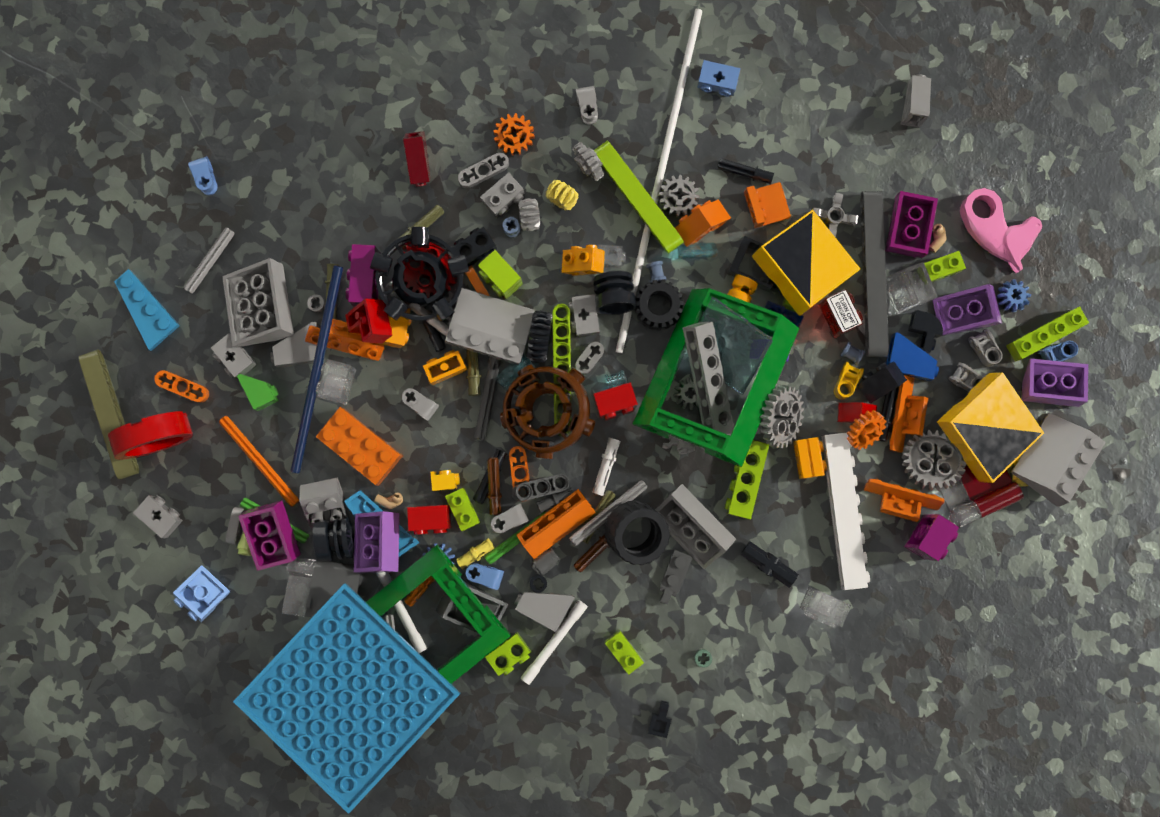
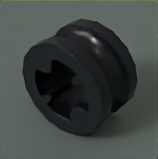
[530,575,547,593]

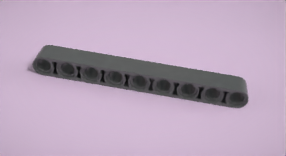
[860,191,888,357]

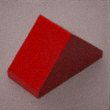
[837,402,877,423]

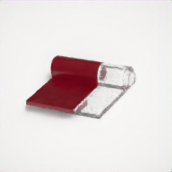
[933,461,1024,528]

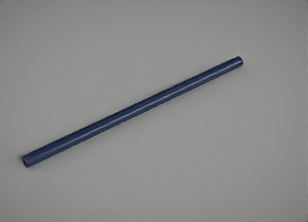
[291,265,343,473]

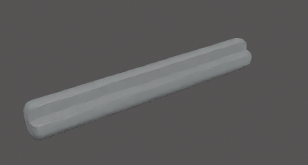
[184,228,235,293]

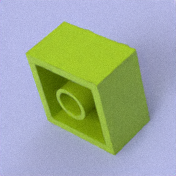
[478,250,523,299]

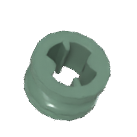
[694,649,712,668]

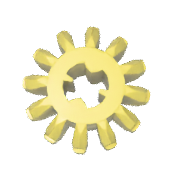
[546,180,579,210]

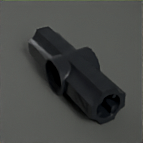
[740,541,799,588]

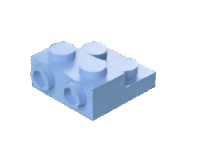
[173,565,230,622]

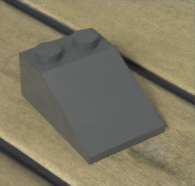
[435,581,508,633]

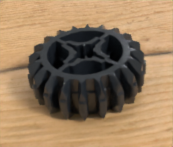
[527,310,553,363]

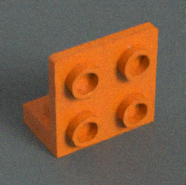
[744,182,791,228]

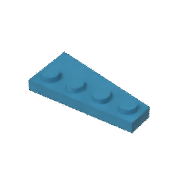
[114,269,180,351]
[344,491,420,557]

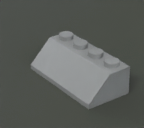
[655,484,736,569]

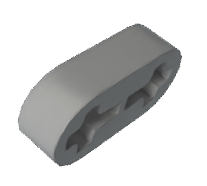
[575,342,604,375]
[226,507,245,545]

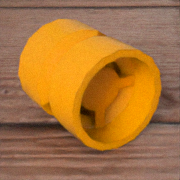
[727,274,758,303]

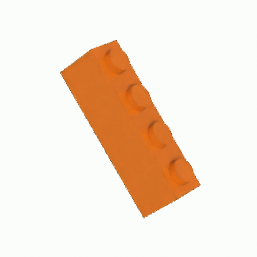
[516,489,596,559]

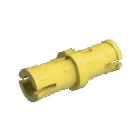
[456,538,495,570]

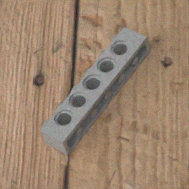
[683,322,734,436]

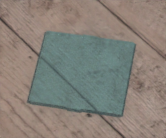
[685,297,773,395]

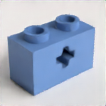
[697,60,741,97]

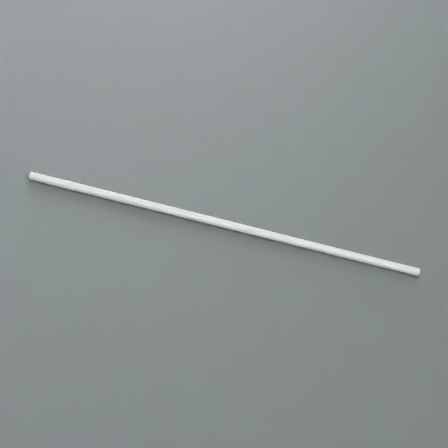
[615,9,702,354]

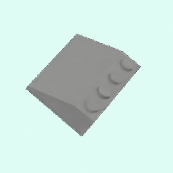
[222,258,294,347]
[445,288,535,365]
[1011,413,1106,507]

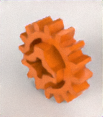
[494,113,535,156]
[847,410,886,450]

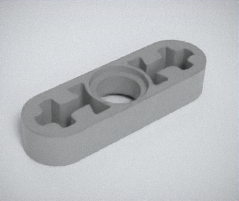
[458,152,509,188]

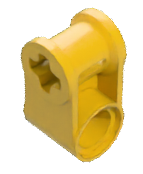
[834,361,864,400]

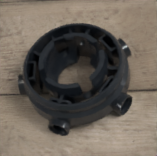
[370,227,469,322]

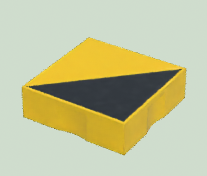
[752,210,860,316]
[937,372,1044,483]

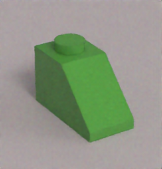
[237,374,279,411]

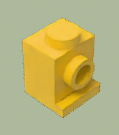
[430,470,460,491]

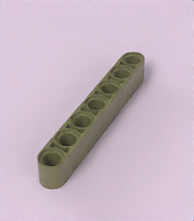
[79,349,139,480]

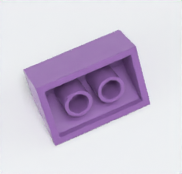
[1022,359,1088,407]
[354,511,399,573]

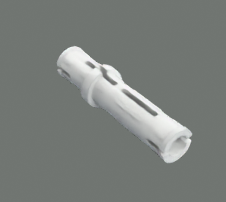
[592,437,621,496]

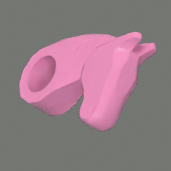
[960,188,1042,273]

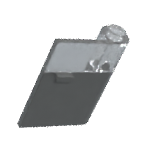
[282,558,363,618]

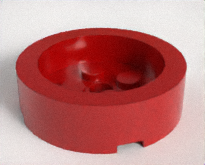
[108,411,193,460]

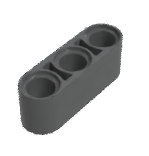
[512,474,569,501]

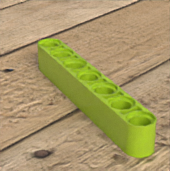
[594,140,684,254]
[553,304,572,437]

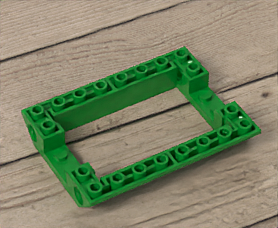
[632,288,799,467]
[366,544,511,684]

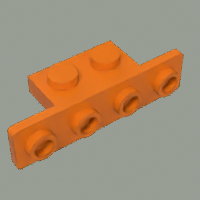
[305,319,384,361]
[889,375,928,453]
[864,479,944,522]

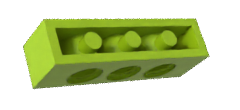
[1006,306,1089,362]
[724,440,770,519]

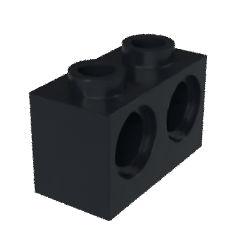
[451,227,497,267]

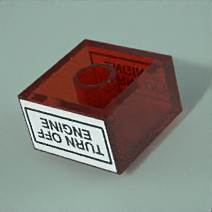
[819,289,863,339]

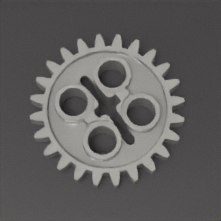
[760,385,804,449]
[902,430,967,491]

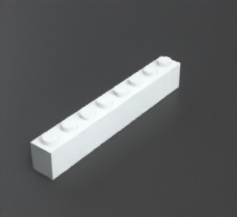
[821,433,870,590]

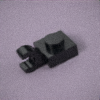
[648,700,672,738]

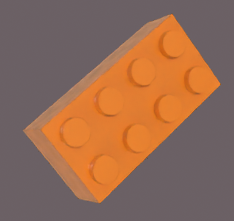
[316,407,403,486]

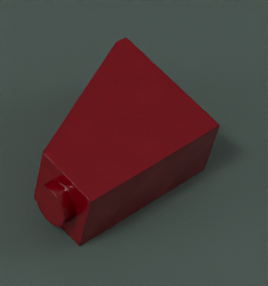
[403,131,430,187]

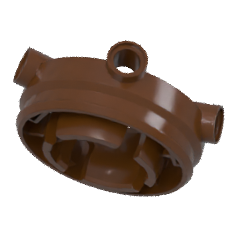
[500,364,596,459]

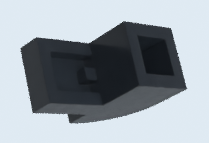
[908,310,943,354]

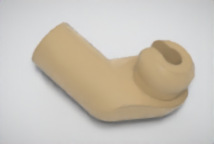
[929,224,947,253]
[374,492,403,510]

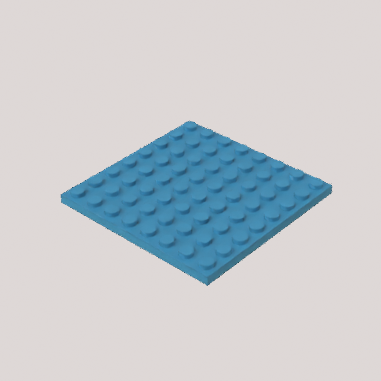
[233,583,460,814]

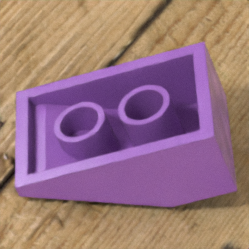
[932,284,1002,335]

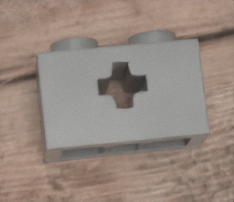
[569,294,600,337]
[211,333,257,378]
[133,495,183,538]

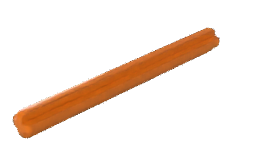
[219,416,299,507]

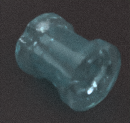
[605,369,627,389]

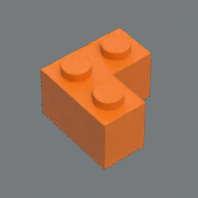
[675,199,731,247]

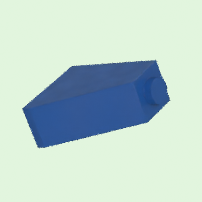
[886,333,939,382]

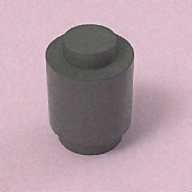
[531,547,560,575]

